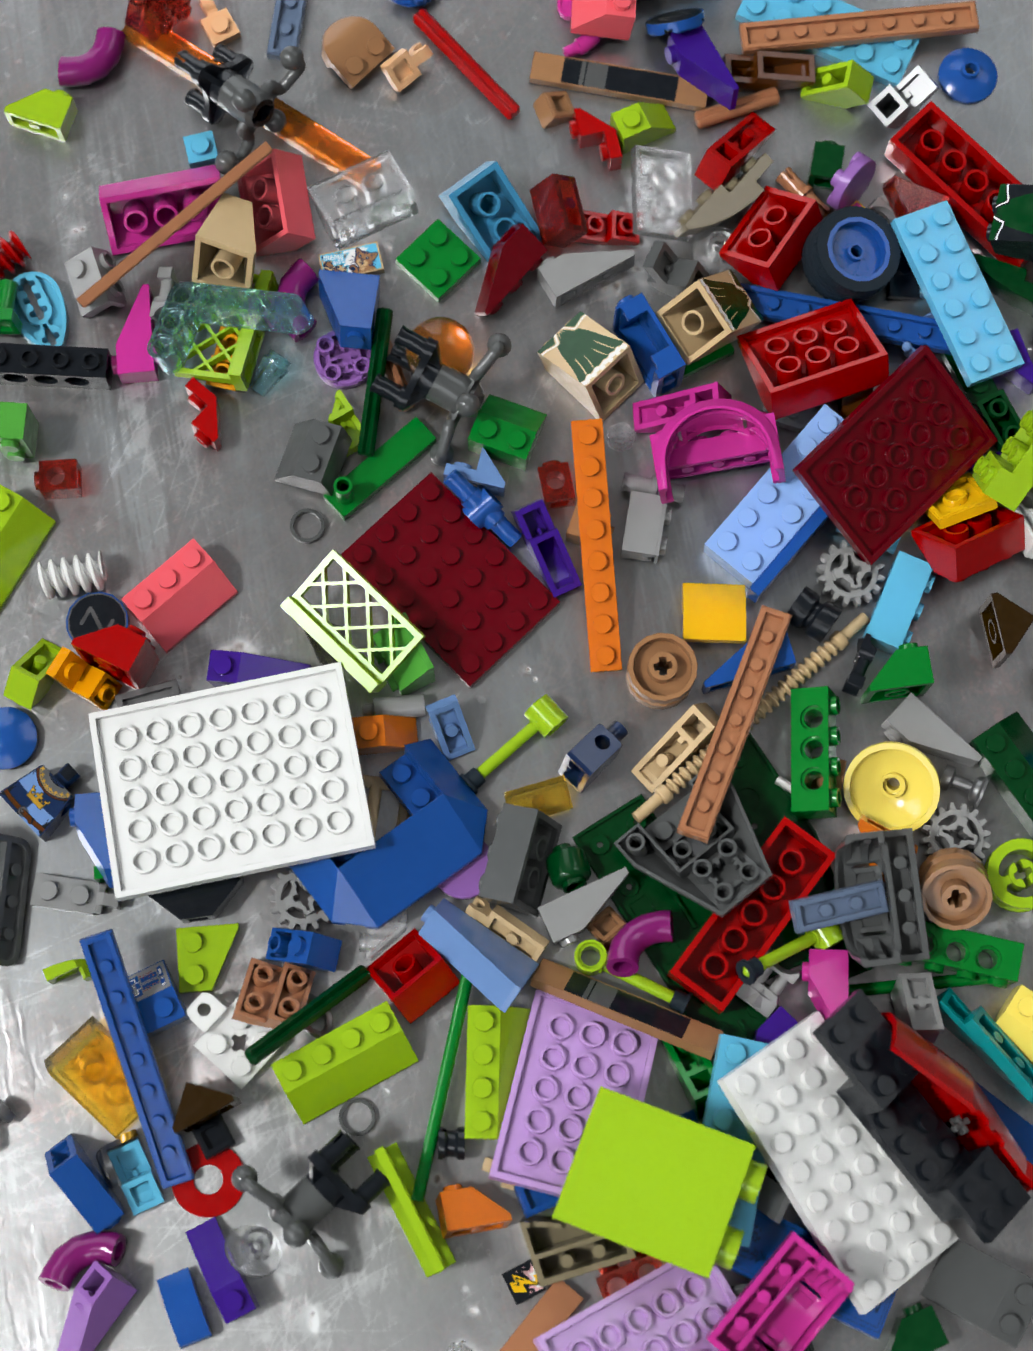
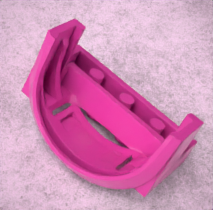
[649,398,786,504]
[705,1230,854,1351]

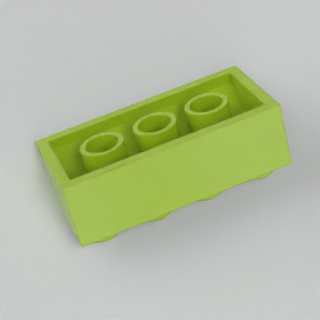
[0,484,56,611]
[270,1001,419,1124]
[464,1005,531,1140]

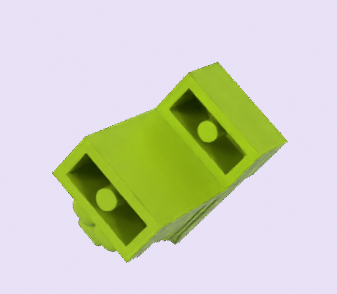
[972,410,1033,512]

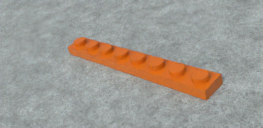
[571,418,622,672]

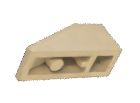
[631,702,719,794]

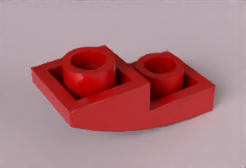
[575,209,640,246]

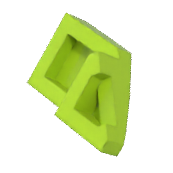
[328,390,361,458]
[42,959,92,984]

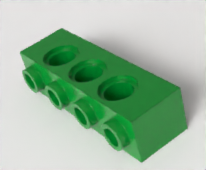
[791,686,841,820]
[898,921,1024,988]

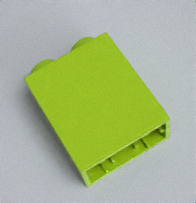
[552,1086,767,1279]

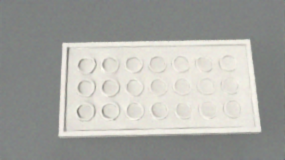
[717,1011,959,1315]

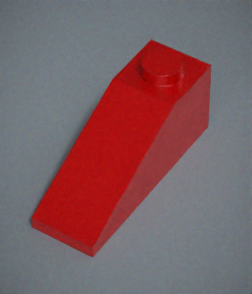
[694,112,776,190]

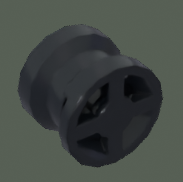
[438,1127,465,1160]

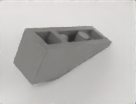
[537,250,635,309]
[881,693,983,767]
[537,867,628,948]

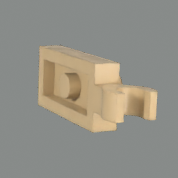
[465,896,550,962]

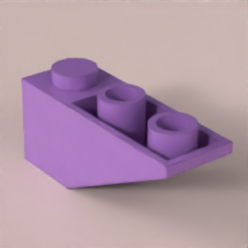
[57,1260,137,1351]

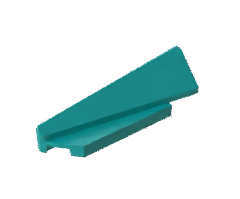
[937,987,1033,1104]

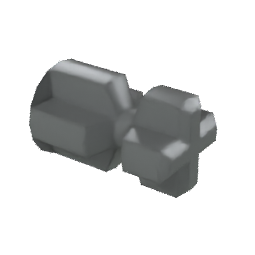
[945,1115,971,1137]

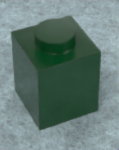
[807,140,845,191]

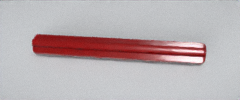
[413,8,520,120]

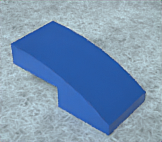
[157,1268,212,1349]

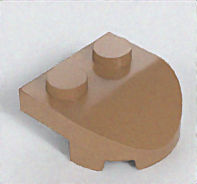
[321,16,395,90]

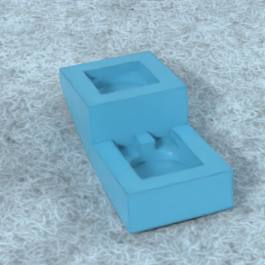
[107,1137,165,1216]

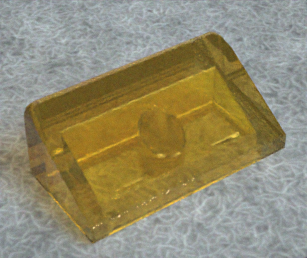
[503,775,573,816]

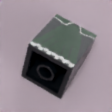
[986,184,1033,262]

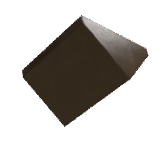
[979,592,1033,668]
[172,1082,241,1136]

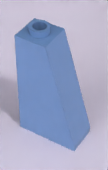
[418,898,539,1013]

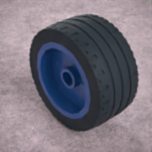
[802,206,901,304]

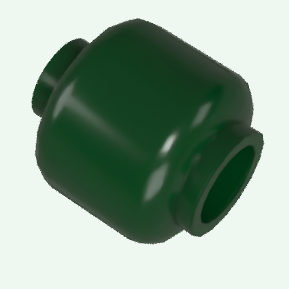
[545,843,592,893]

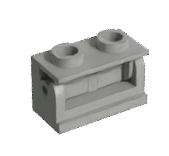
[620,490,672,564]
[891,972,944,1045]

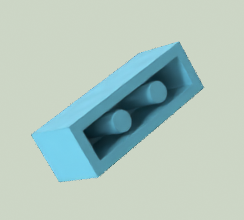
[862,550,936,655]

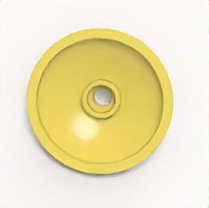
[843,741,941,831]

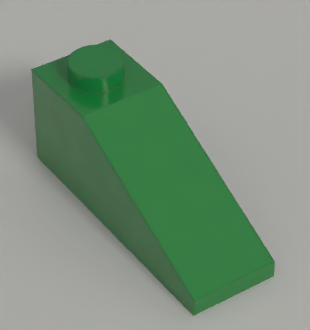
[660,1012,713,1119]

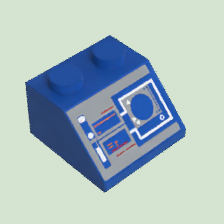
[128,960,190,1038]

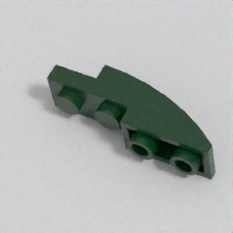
[940,354,1021,454]

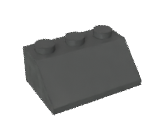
[478,803,562,917]

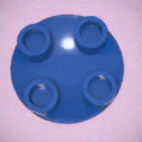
[0,707,38,770]

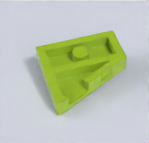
[176,923,240,994]

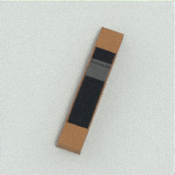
[529,51,708,111]
[530,958,724,1060]

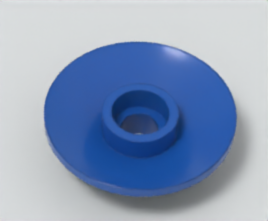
[938,48,998,104]

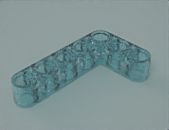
[147,282,314,374]

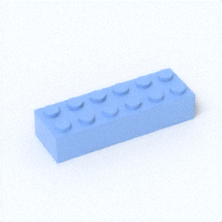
[703,404,844,589]

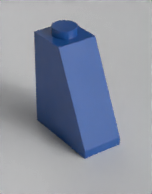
[318,270,380,350]
[44,1133,124,1234]

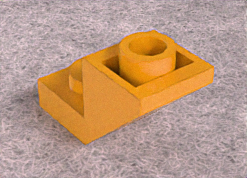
[46,646,123,711]

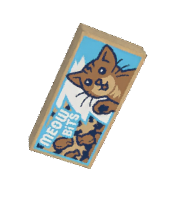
[318,241,384,275]

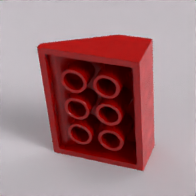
[736,298,889,420]

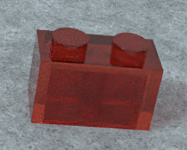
[530,173,588,248]

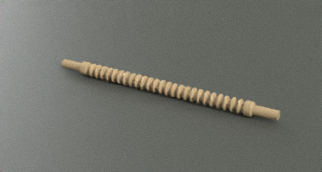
[632,613,870,823]

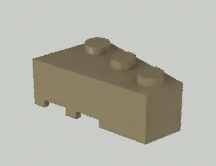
[519,1216,638,1288]

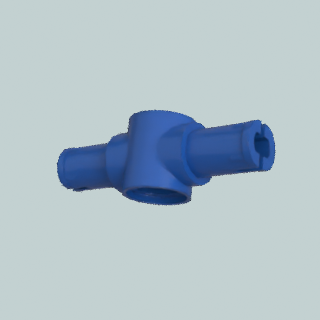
[443,469,522,547]

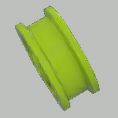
[984,838,1033,913]

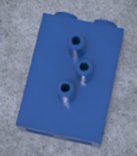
[612,293,686,398]

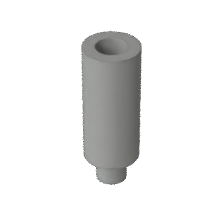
[362,693,426,717]

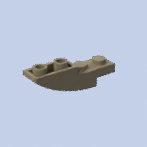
[673,153,774,238]

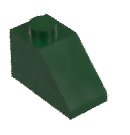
[885,1301,949,1351]

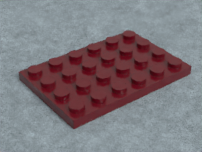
[792,345,998,565]
[341,472,560,689]

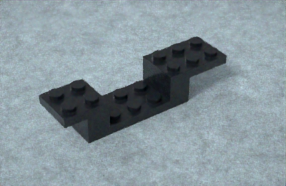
[812,989,1031,1244]

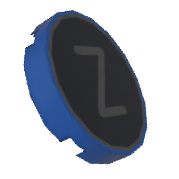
[645,8,705,36]
[66,592,130,640]

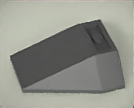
[614,774,773,918]

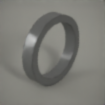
[290,508,325,544]
[339,1098,376,1136]

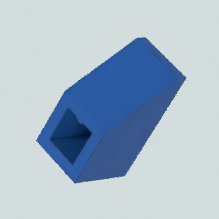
[265,928,342,972]

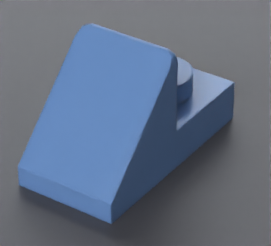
[443,448,505,497]
[425,694,476,761]

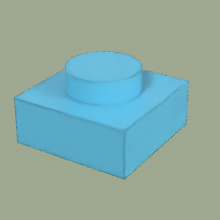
[183,130,218,169]

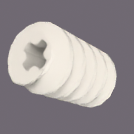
[37,551,107,599]

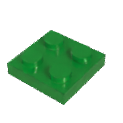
[395,219,481,303]

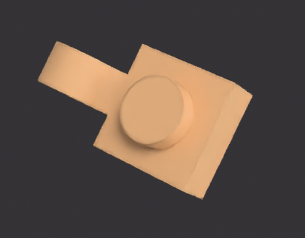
[199,0,241,48]
[379,42,433,92]

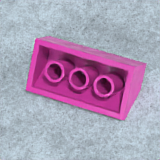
[99,165,222,255]

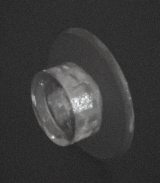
[692,227,737,275]
[224,1224,282,1278]

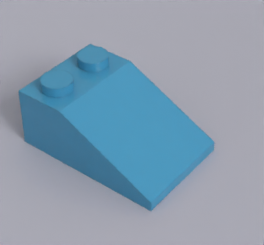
[439,161,545,262]

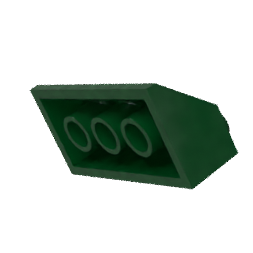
[969,711,1033,839]

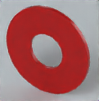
[172,1144,243,1218]

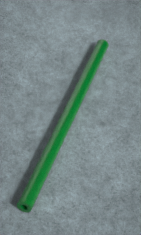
[411,974,472,1202]

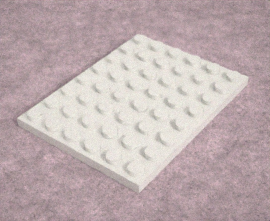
[88,662,376,902]

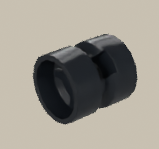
[787,586,843,644]

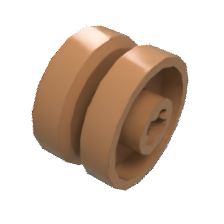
[626,633,698,710]
[918,847,993,931]

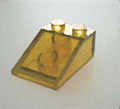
[44,1015,138,1138]

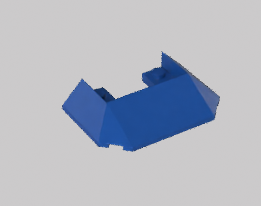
[289,739,488,930]

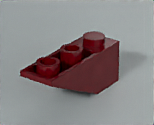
[475,224,547,316]

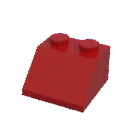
[366,928,460,1024]

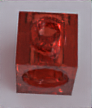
[34,459,82,500]
[537,460,575,510]

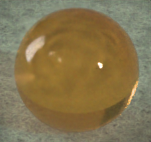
[405,317,475,375]

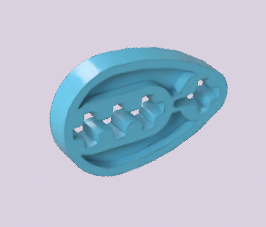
[13,271,69,346]

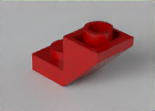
[569,108,622,171]
[185,377,222,452]

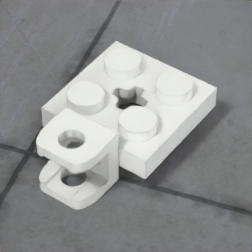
[187,992,279,1089]

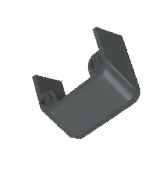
[0,834,31,966]

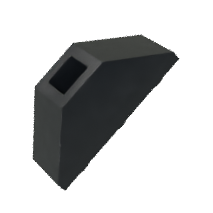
[148,876,244,924]

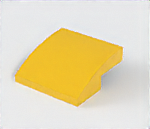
[682,583,746,644]

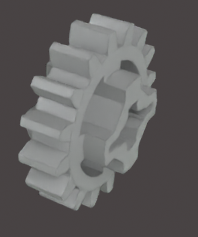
[816,540,885,608]
[920,802,991,861]
[268,866,330,931]

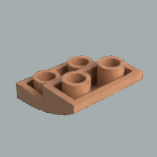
[232,958,316,1029]

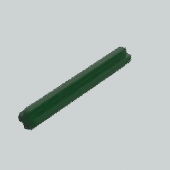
[358,308,393,457]
[244,965,371,1065]

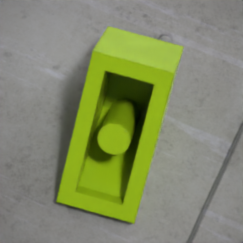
[800,60,874,109]
[4,89,78,142]
[610,102,676,154]
[3,638,61,710]

